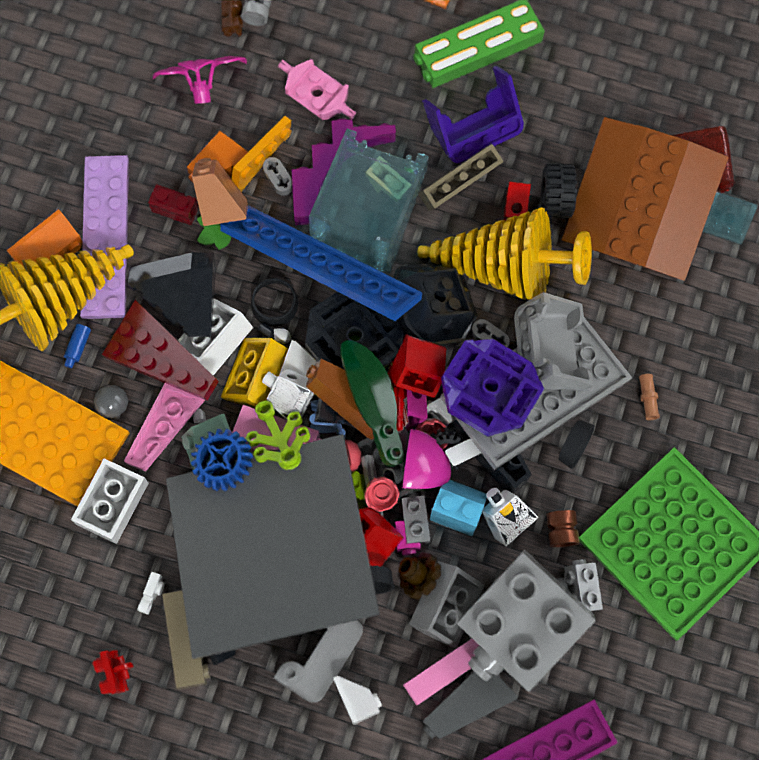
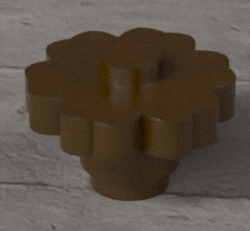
[398,552,441,600]

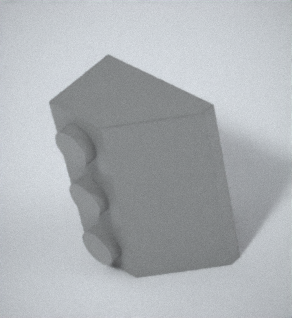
[409,561,485,649]

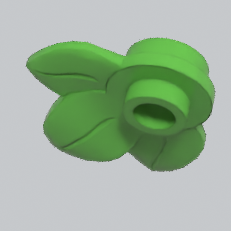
[197,216,231,250]

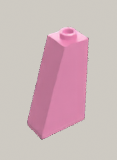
[232,405,322,454]

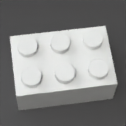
[71,459,149,544]

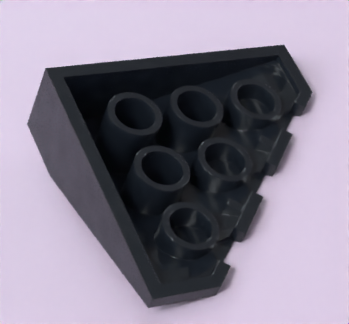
[128,252,216,337]

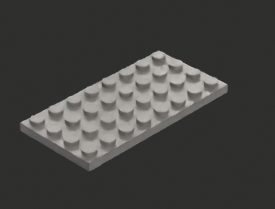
[440,318,632,470]

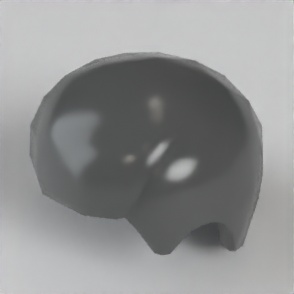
[93,385,128,418]

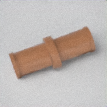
[639,374,660,420]

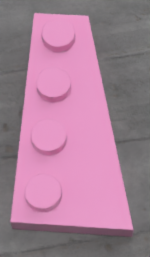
[124,383,205,472]

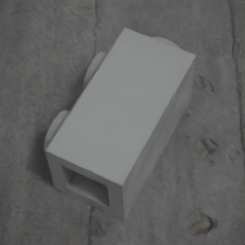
[401,493,430,546]

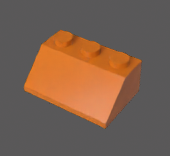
[7,209,83,267]

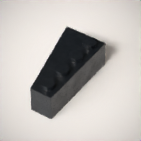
[450,420,532,494]

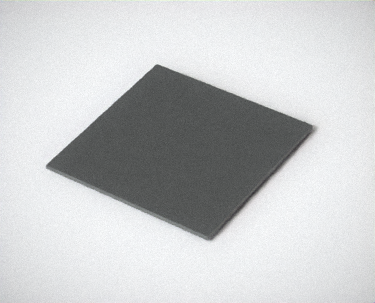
[166,434,380,659]

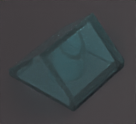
[702,192,758,244]

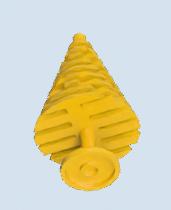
[417,207,592,300]
[0,244,134,351]

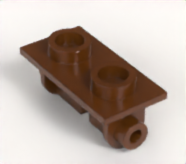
[221,0,243,37]

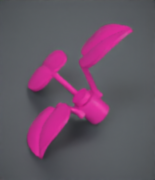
[153,56,247,103]

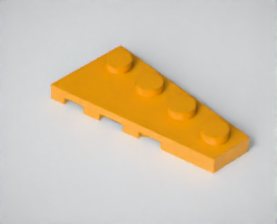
[232,116,292,192]

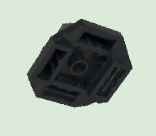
[393,263,478,347]
[305,291,404,370]

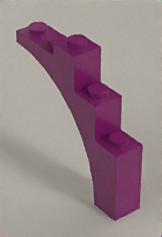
[292,118,396,225]

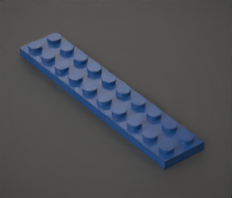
[220,205,422,321]

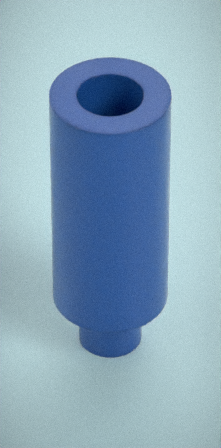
[63,324,91,369]

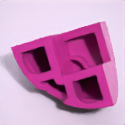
[402,429,451,489]

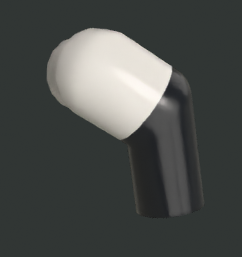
[258,323,291,344]

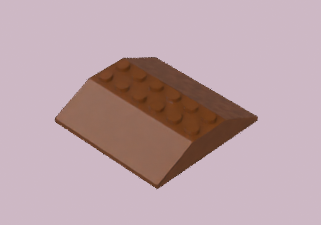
[562,117,729,281]

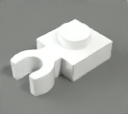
[138,572,165,615]

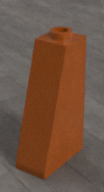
[306,359,374,440]

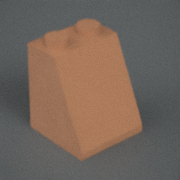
[192,158,248,226]

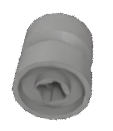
[241,0,272,26]

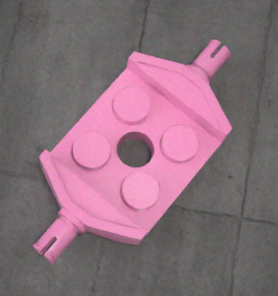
[278,59,356,120]

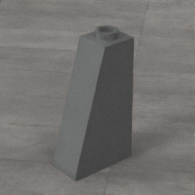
[422,672,518,740]

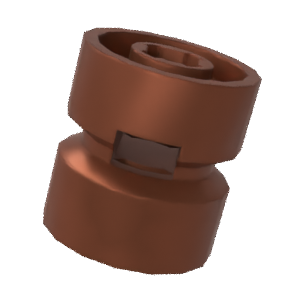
[546,510,580,548]

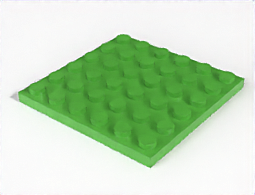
[579,447,759,641]

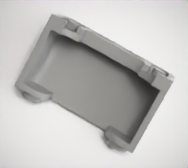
[514,292,593,390]
[274,620,363,703]

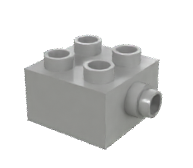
[457,550,596,692]

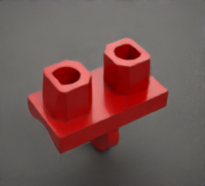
[92,650,134,694]

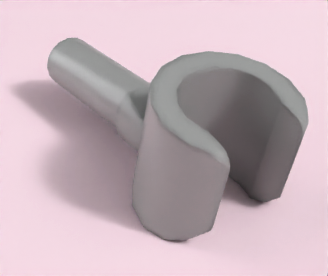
[191,408,206,423]

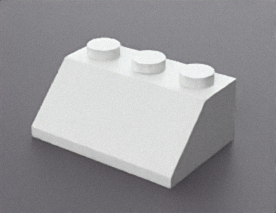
[178,299,253,375]

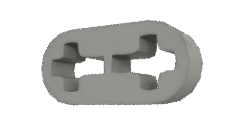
[263,157,293,196]
[472,319,510,348]

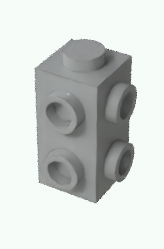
[564,559,603,611]

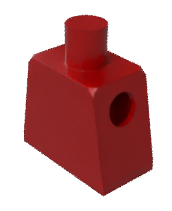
[503,182,531,221]

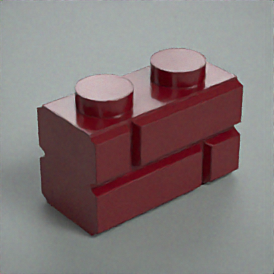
[148,184,199,226]

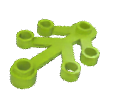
[246,401,311,470]

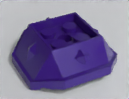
[441,339,544,437]

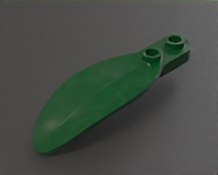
[340,340,405,467]

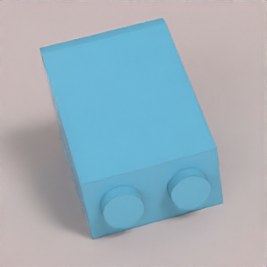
[430,480,487,536]

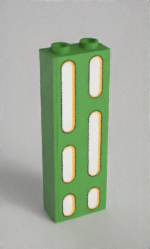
[413,0,544,88]

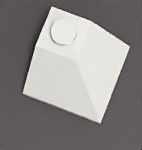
[333,676,382,725]

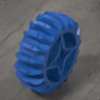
[190,429,253,491]

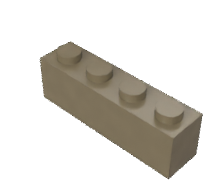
[418,144,504,211]
[162,590,210,690]

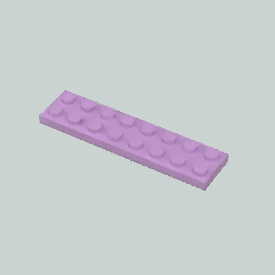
[81,156,129,319]

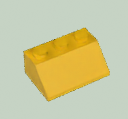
[221,338,288,409]

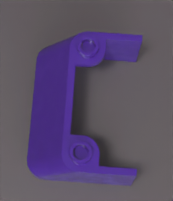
[422,66,524,163]

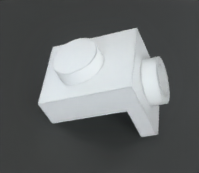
[427,398,456,428]

